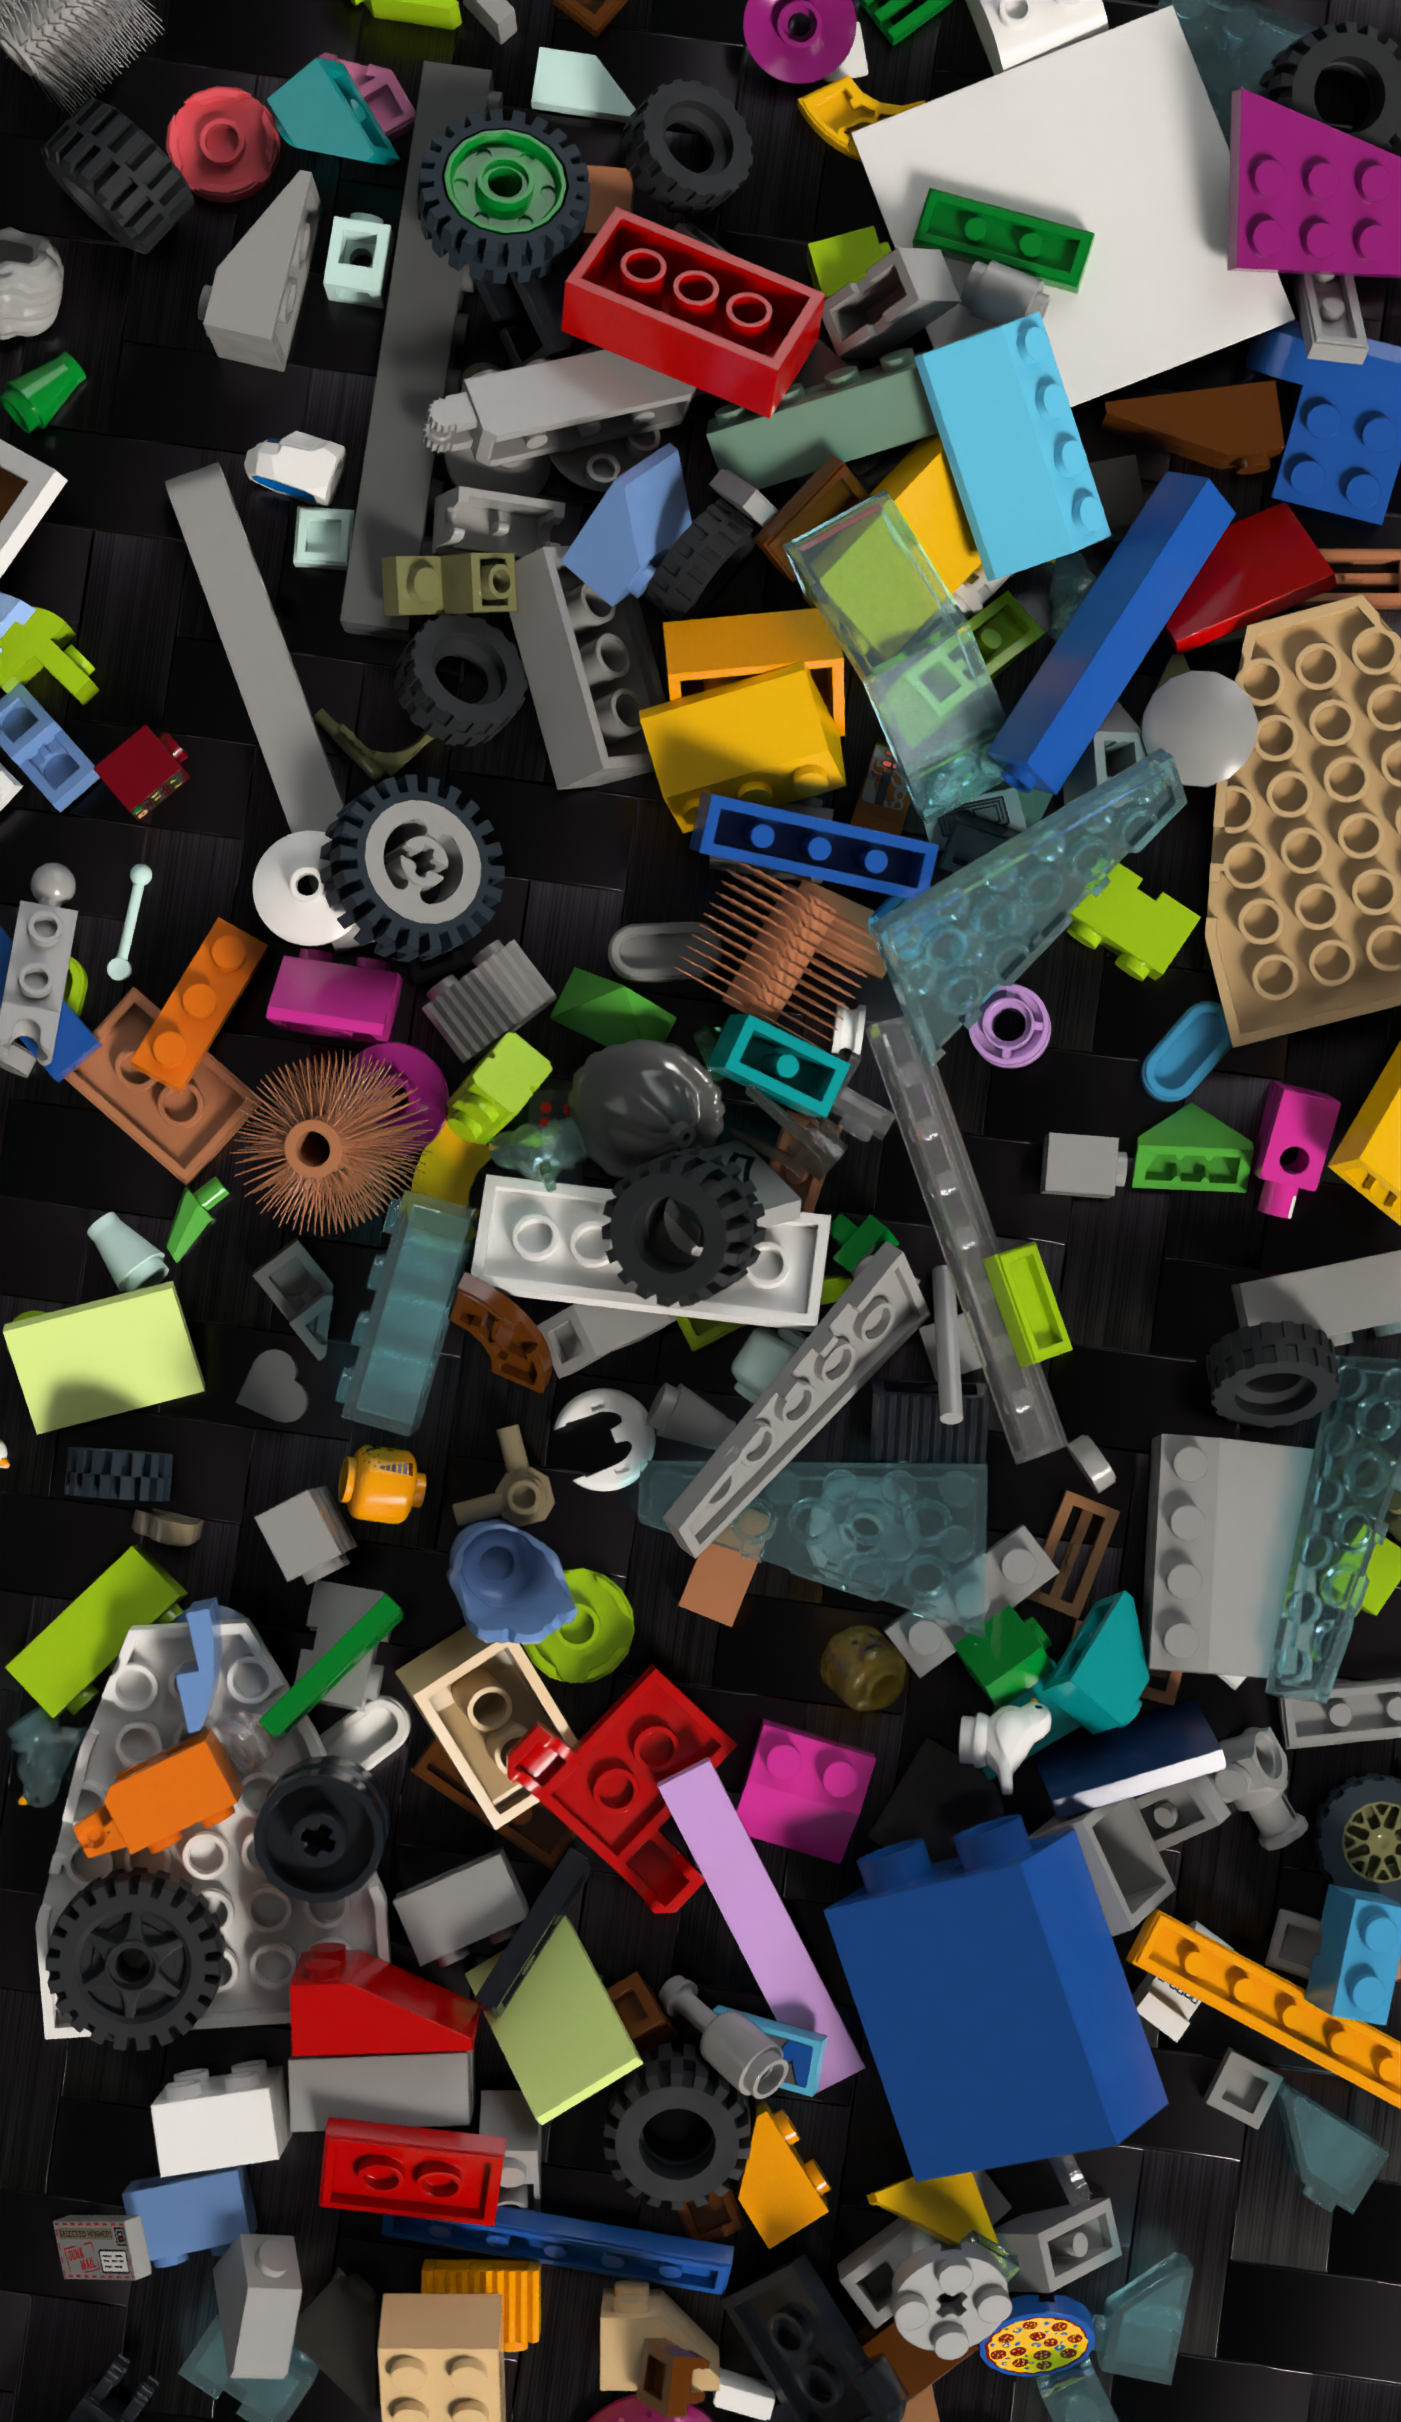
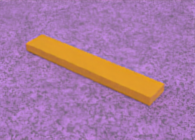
[1126,1909,1401,2109]

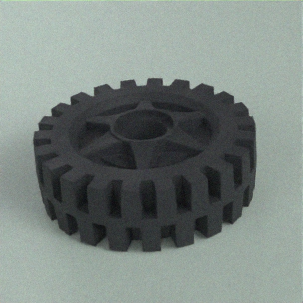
[46,1867,225,2051]

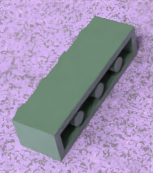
[706,348,939,490]

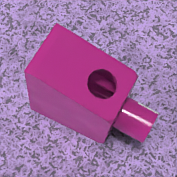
[1251,1080,1341,1219]

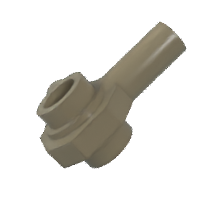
[453,1424,555,1527]

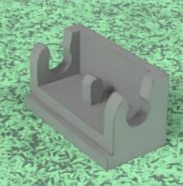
[432,486,565,561]

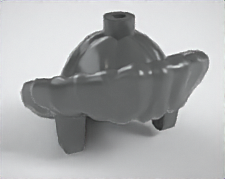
[568,1039,725,1179]

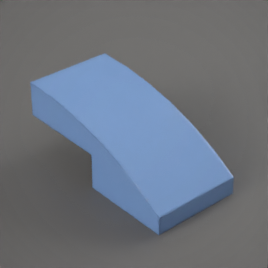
[0,682,100,813]
[176,1597,222,1733]

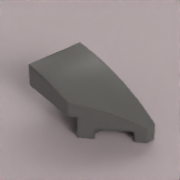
[252,1237,333,1361]

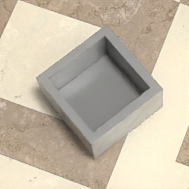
[1029,1797,1176,1936]

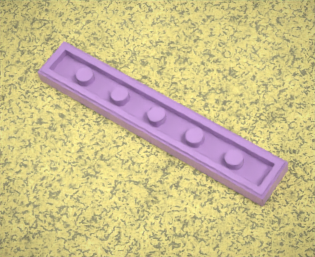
[657,1757,866,2094]

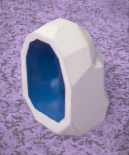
[244,431,347,506]

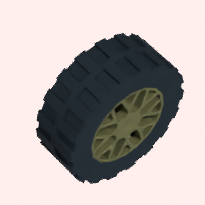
[1311,1773,1401,1904]

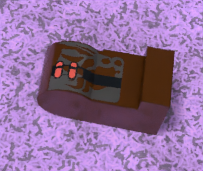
[850,739,922,836]

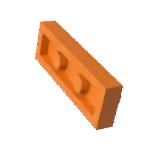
[131,917,268,1094]

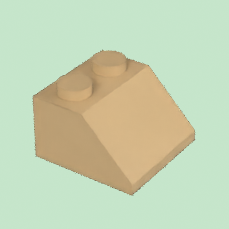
[600,2280,720,2391]

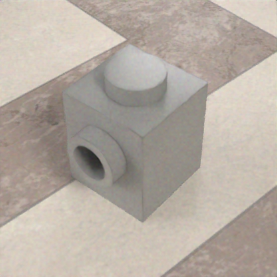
[1040,1132,1128,1199]

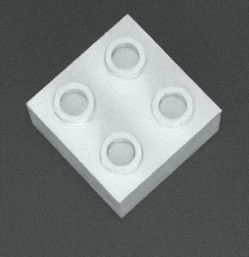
[151,2060,292,2177]

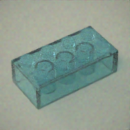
[335,1190,481,1437]

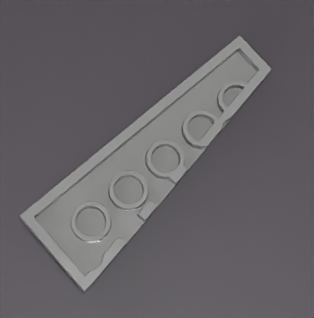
[663,1241,931,1559]

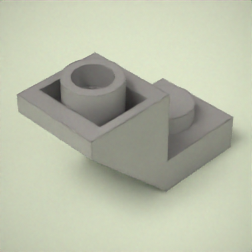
[537,1304,678,1379]

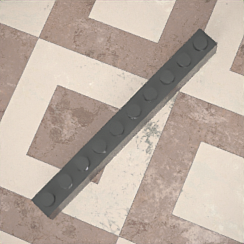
[340,61,503,642]

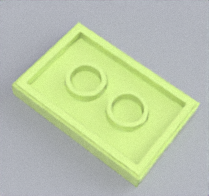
[3,1281,205,1435]
[465,1915,644,2125]

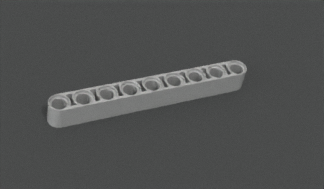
[165,462,375,955]

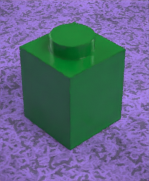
[953,1605,1054,1710]

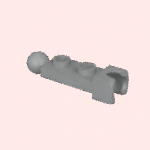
[0,863,78,1066]

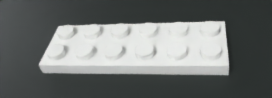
[470,1174,831,1332]

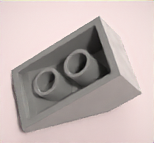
[198,170,324,372]

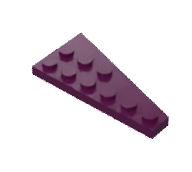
[1227,88,1401,278]

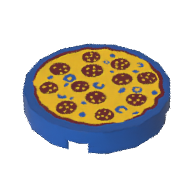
[978,2294,1095,2377]

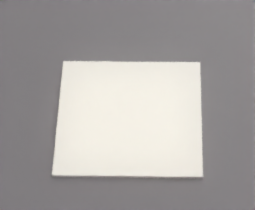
[851,5,1295,407]

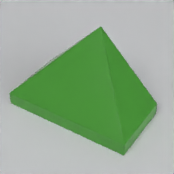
[549,967,677,1047]
[1131,1102,1254,1193]

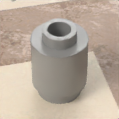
[960,260,1050,326]

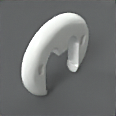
[553,1388,656,1492]

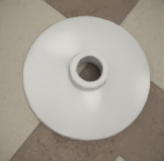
[252,831,356,946]

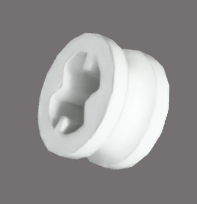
[831,1002,866,1056]

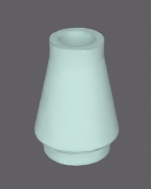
[87,1212,169,1292]

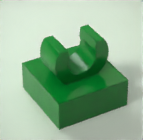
[829,1213,899,1278]

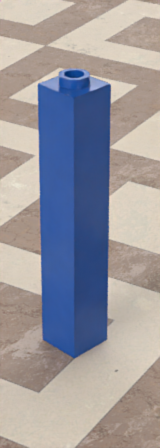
[986,471,1236,795]

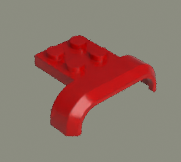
[506,1664,738,1914]

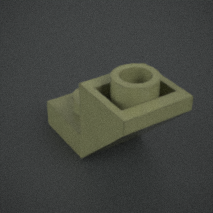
[381,553,517,616]

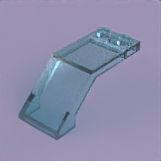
[783,490,1007,824]

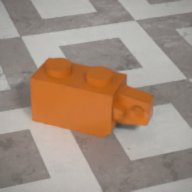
[73,1727,244,1859]

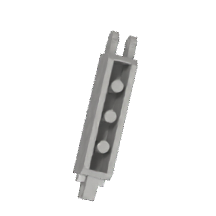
[422,347,707,467]

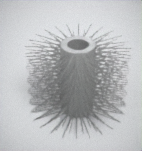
[0,0,164,116]

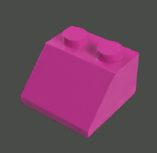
[266,949,403,1044]
[736,1718,876,1864]

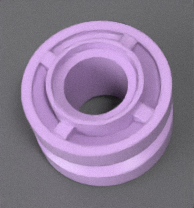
[968,984,1051,1069]

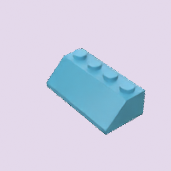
[914,311,1112,581]

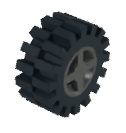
[64,1447,173,1501]

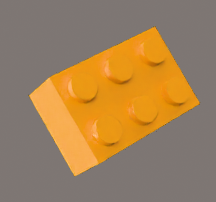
[663,606,845,737]

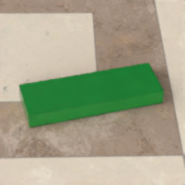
[912,188,1095,294]
[258,1594,403,1740]

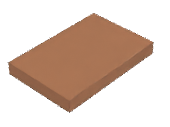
[64,987,263,1187]

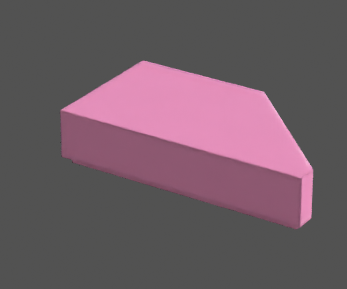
[319,53,416,142]

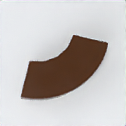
[448,1272,552,1393]

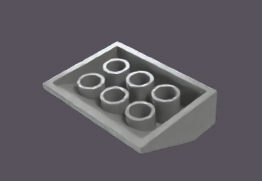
[1141,1434,1325,1682]

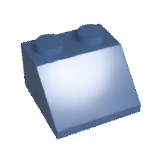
[561,442,692,607]

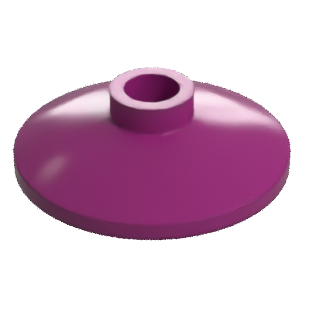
[743,0,857,84]
[340,1042,449,1157]

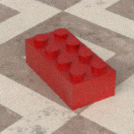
[561,207,826,419]

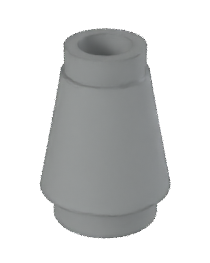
[646,1383,736,1451]

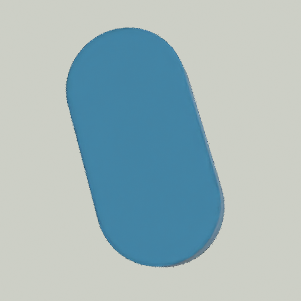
[1140,1001,1232,1103]

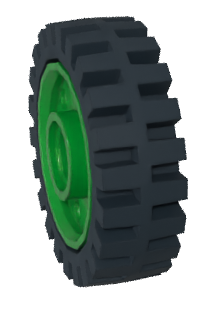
[417,109,590,284]

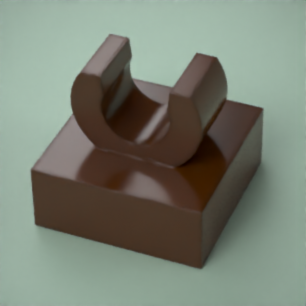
[636,2338,710,2418]

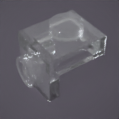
[830,1052,897,1142]

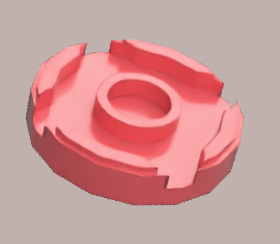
[166,86,281,203]

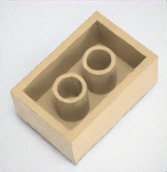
[378,2293,506,2422]

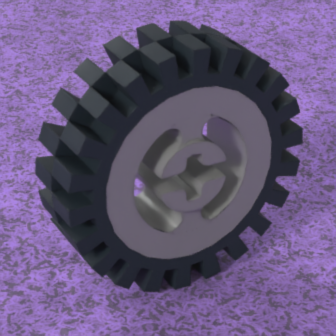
[320,775,505,962]

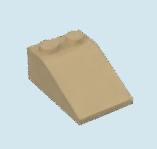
[395,1625,578,1830]

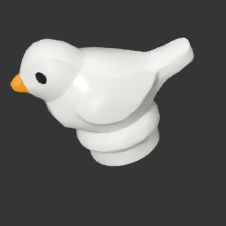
[959,1698,1052,1795]

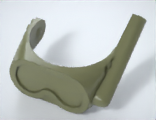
[314,708,434,780]

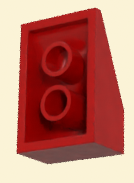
[290,1942,480,2056]

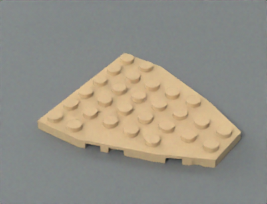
[1205,594,1401,1048]

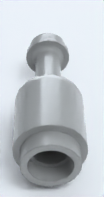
[658,1975,789,2099]

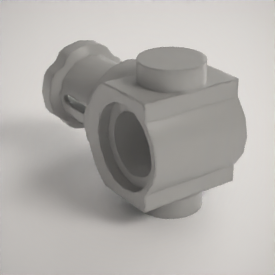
[1206,1726,1309,1851]

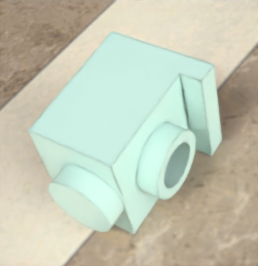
[323,213,394,309]

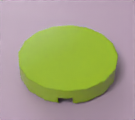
[522,1568,635,1683]

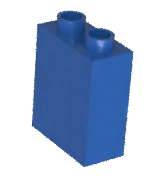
[824,1814,1169,2182]

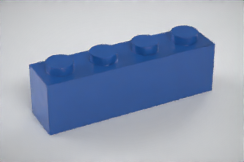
[689,791,939,902]

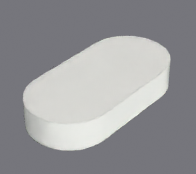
[319,1695,411,1771]

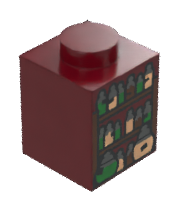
[93,724,191,821]

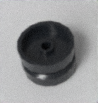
[253,1755,391,1903]

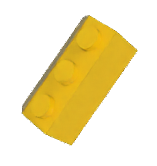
[639,661,846,834]

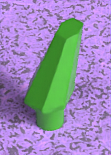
[165,1176,230,1263]

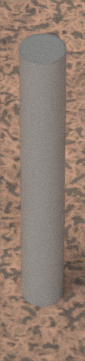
[932,1265,963,1425]

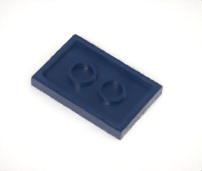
[1032,1698,1227,1819]

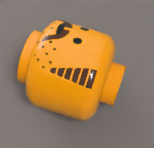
[338,1445,427,1524]

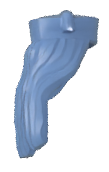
[445,1517,578,1644]

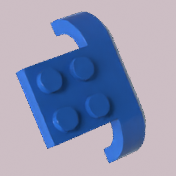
[1244,320,1401,525]

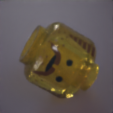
[820,1625,907,1712]

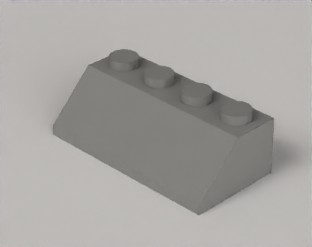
[509,546,666,790]

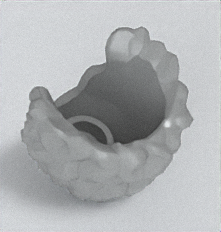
[0,227,64,340]

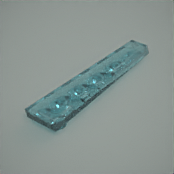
[1265,1355,1401,1704]

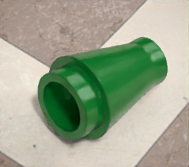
[0,351,86,433]

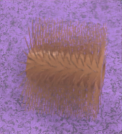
[674,860,886,1052]
[230,1049,433,1236]

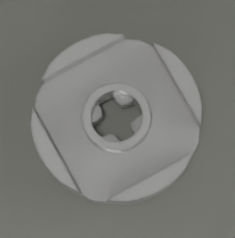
[890,2242,1012,2360]

